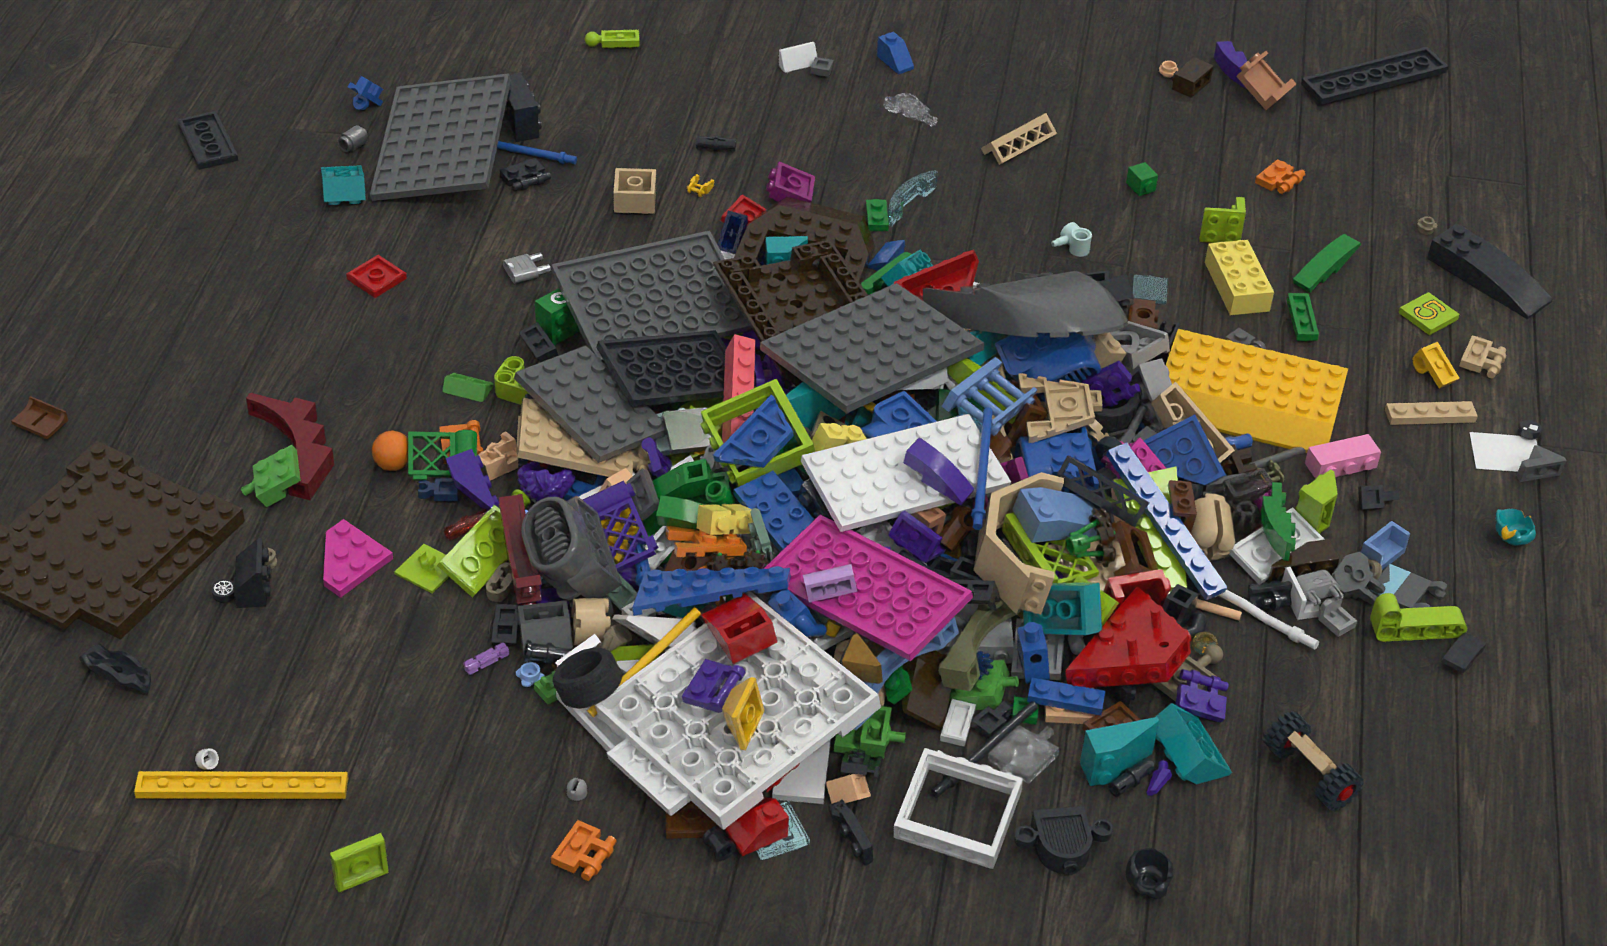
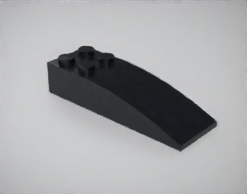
[1427,224,1553,319]

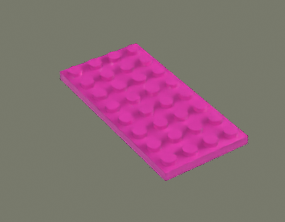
[763,515,973,661]

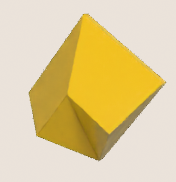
[722,677,765,751]

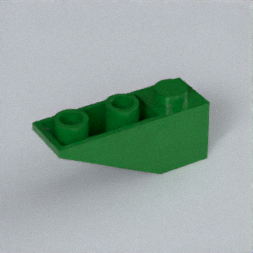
[652,458,714,501]

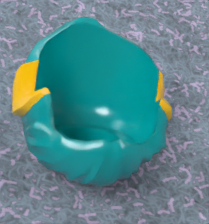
[1495,509,1536,546]

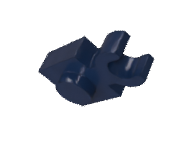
[418,478,459,501]

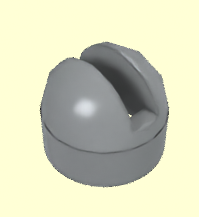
[567,778,587,801]

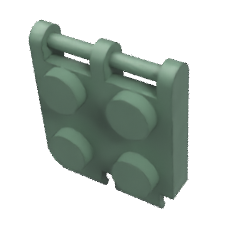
[748,508,773,568]

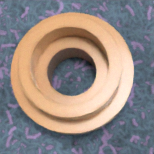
[1159,61,1178,78]

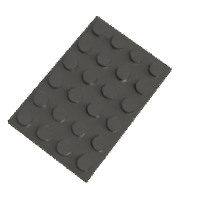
[514,346,666,463]

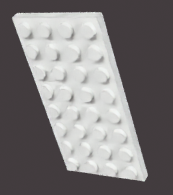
[801,414,1011,532]

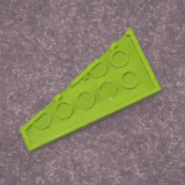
[1113,467,1187,596]

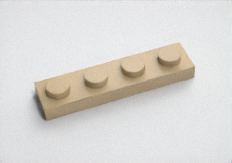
[1385,401,1477,425]

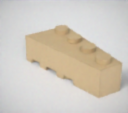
[1151,382,1235,463]

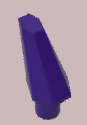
[1147,761,1172,796]

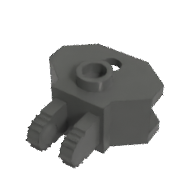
[1331,552,1386,605]

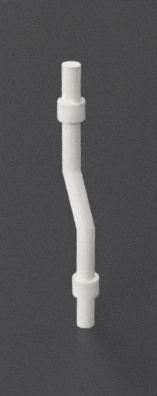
[1215,590,1319,649]

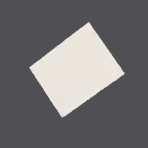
[1470,432,1537,472]

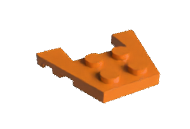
[665,526,747,557]

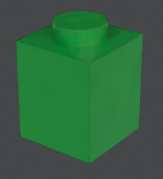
[1126,162,1158,196]

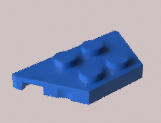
[713,395,794,468]

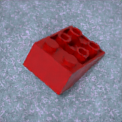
[701,594,778,664]

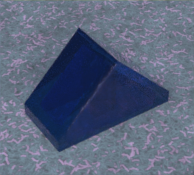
[718,210,748,254]

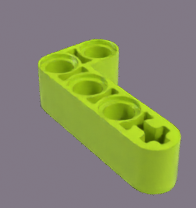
[494,356,529,405]
[1370,593,1467,642]

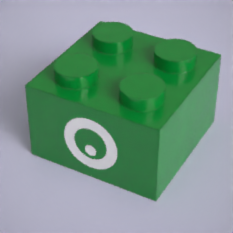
[535,288,580,346]

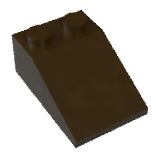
[901,651,952,731]

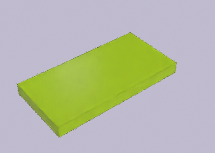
[437,505,508,598]

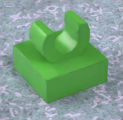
[534,670,558,704]

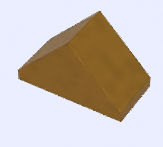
[842,633,883,684]

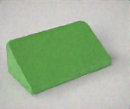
[443,373,494,402]

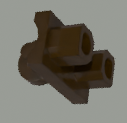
[1221,444,1258,480]

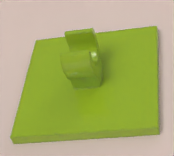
[394,544,449,593]

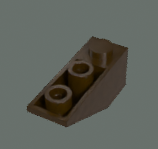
[1268,539,1339,584]

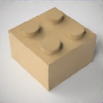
[614,168,656,214]

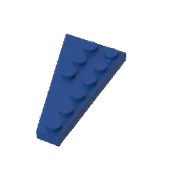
[632,566,791,616]

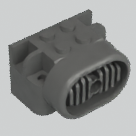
[521,496,622,610]

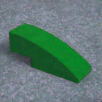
[656,495,705,530]

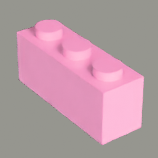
[1305,434,1381,479]

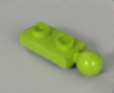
[585,30,640,48]

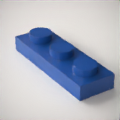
[1027,678,1105,716]

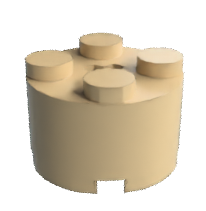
[571,598,610,646]

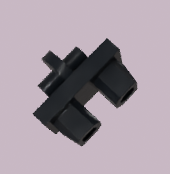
[1248,580,1292,611]

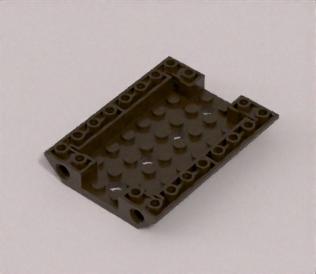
[713,240,868,387]

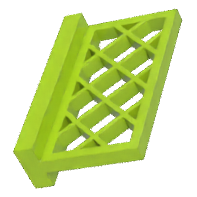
[1002,512,1099,583]

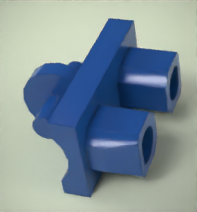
[348,76,383,111]

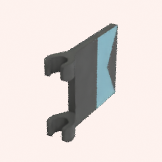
[1369,564,1447,608]

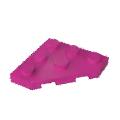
[323,519,393,598]

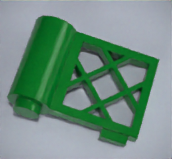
[408,430,478,481]

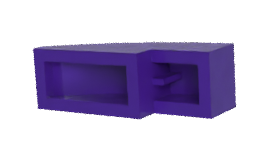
[1214,41,1247,89]
[903,437,974,505]

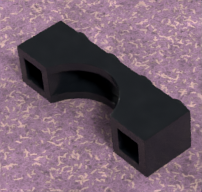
[1161,584,1198,648]

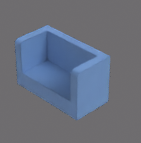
[1361,521,1410,570]

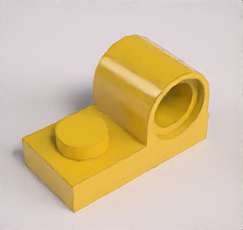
[1413,342,1459,389]

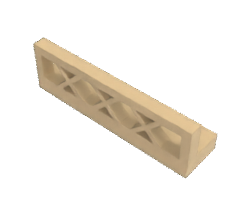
[981,113,1057,165]

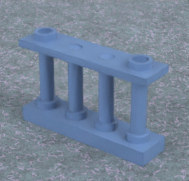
[942,357,1037,436]

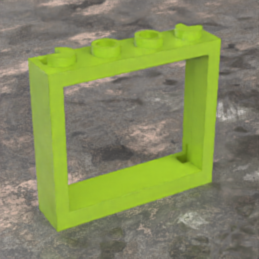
[700,379,815,487]

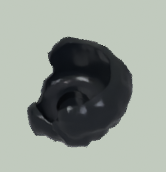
[1126,848,1174,900]

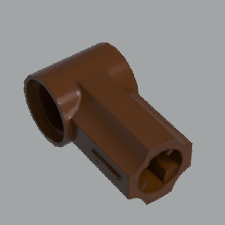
[939,505,974,553]

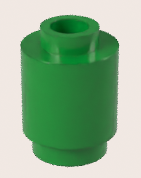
[705,481,735,506]

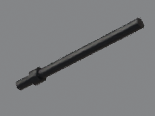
[931,701,1038,798]

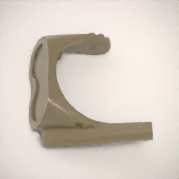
[596,624,632,652]

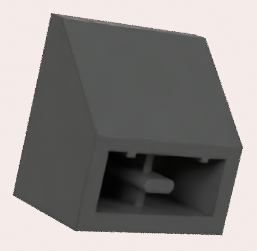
[518,600,573,661]

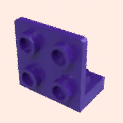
[888,511,947,563]

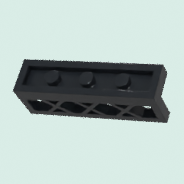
[1056,455,1150,527]

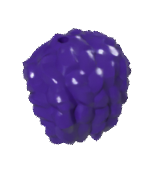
[517,461,575,502]

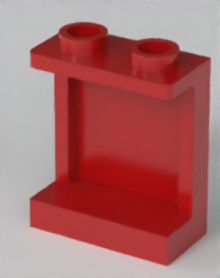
[1103,569,1171,621]

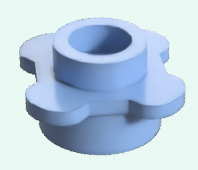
[516,662,545,687]

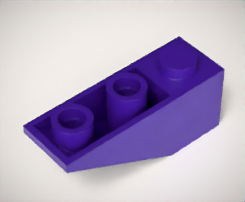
[446,449,499,512]

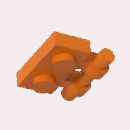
[1255,159,1305,194]
[551,820,617,881]

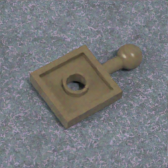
[1151,644,1223,701]

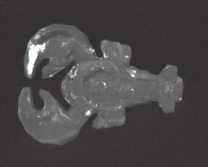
[883,93,938,127]

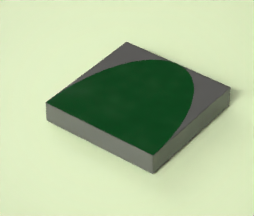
[662,407,711,454]

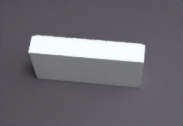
[940,699,976,746]

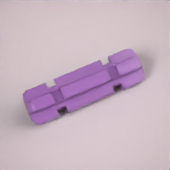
[463,643,509,675]

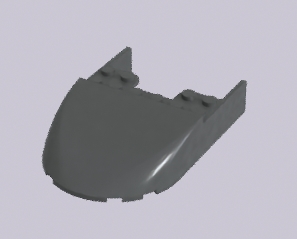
[923,271,1128,337]

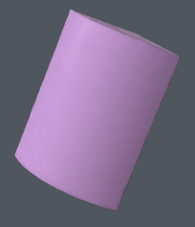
[803,564,857,602]

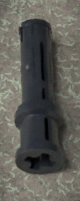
[524,640,573,665]

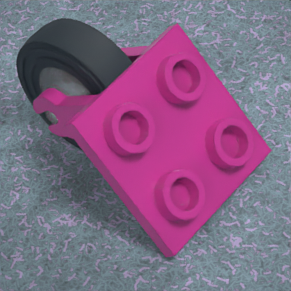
[1095,436,1167,479]

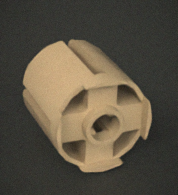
[1191,493,1235,561]

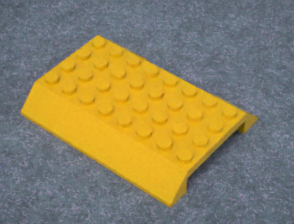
[1166,329,1348,453]

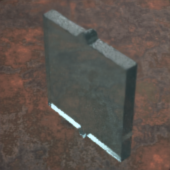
[1132,274,1168,304]

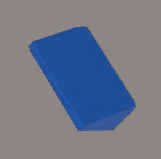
[868,240,905,271]

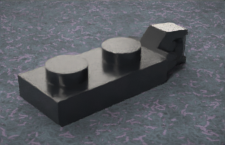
[829,799,874,866]

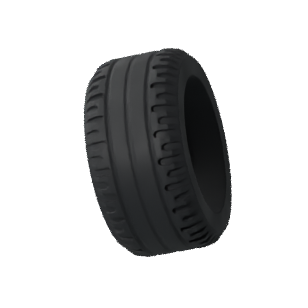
[552,647,622,708]

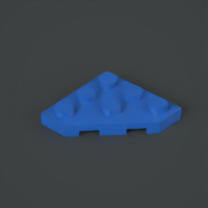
[1143,414,1226,486]

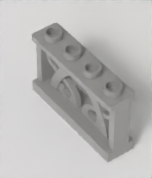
[1109,321,1170,372]

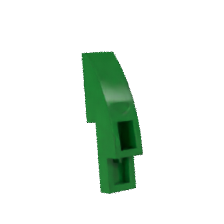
[1261,482,1296,561]

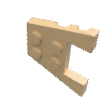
[1018,373,1095,443]

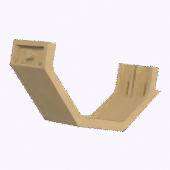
[974,472,1064,615]

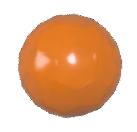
[372,431,408,471]

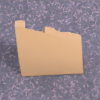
[478,432,519,481]

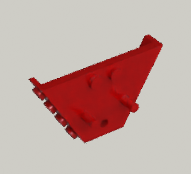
[894,249,979,301]
[1065,586,1191,688]

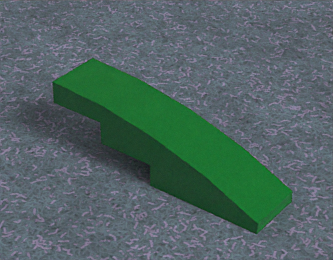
[1293,234,1361,293]

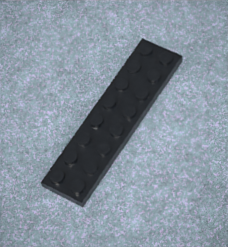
[1301,47,1449,105]

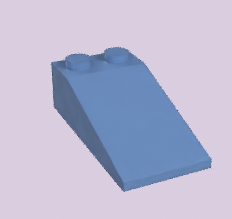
[1012,487,1101,543]

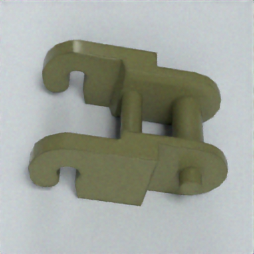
[1256,460,1284,486]

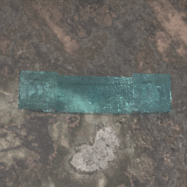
[888,170,938,226]

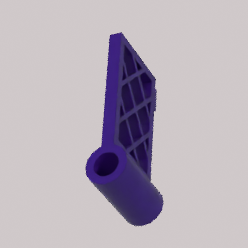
[583,480,659,572]

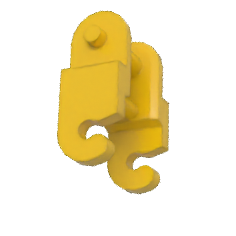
[687,174,714,197]

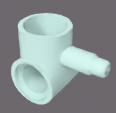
[1051,222,1092,257]

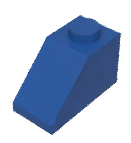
[877,32,914,75]

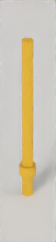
[587,607,701,718]

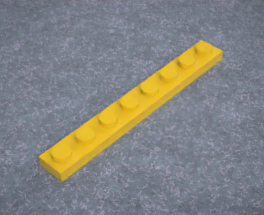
[134,771,348,799]

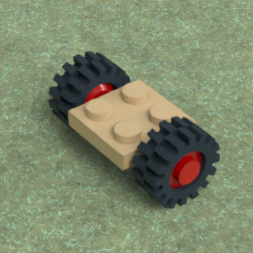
[1263,711,1364,811]

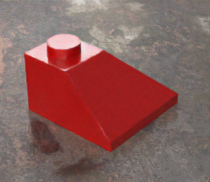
[724,797,789,856]

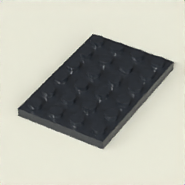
[596,330,727,407]

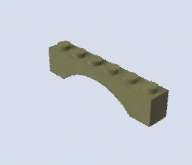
[939,598,1021,691]

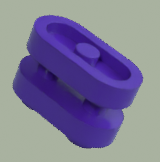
[754,354,785,388]

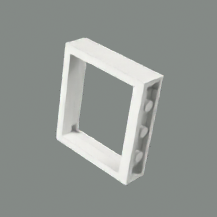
[894,748,1023,869]

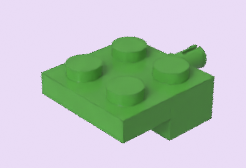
[241,445,301,507]
[949,660,1019,710]
[834,706,906,759]

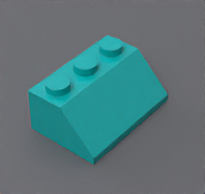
[1156,703,1232,784]

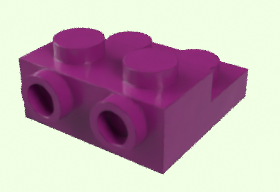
[766,162,815,203]

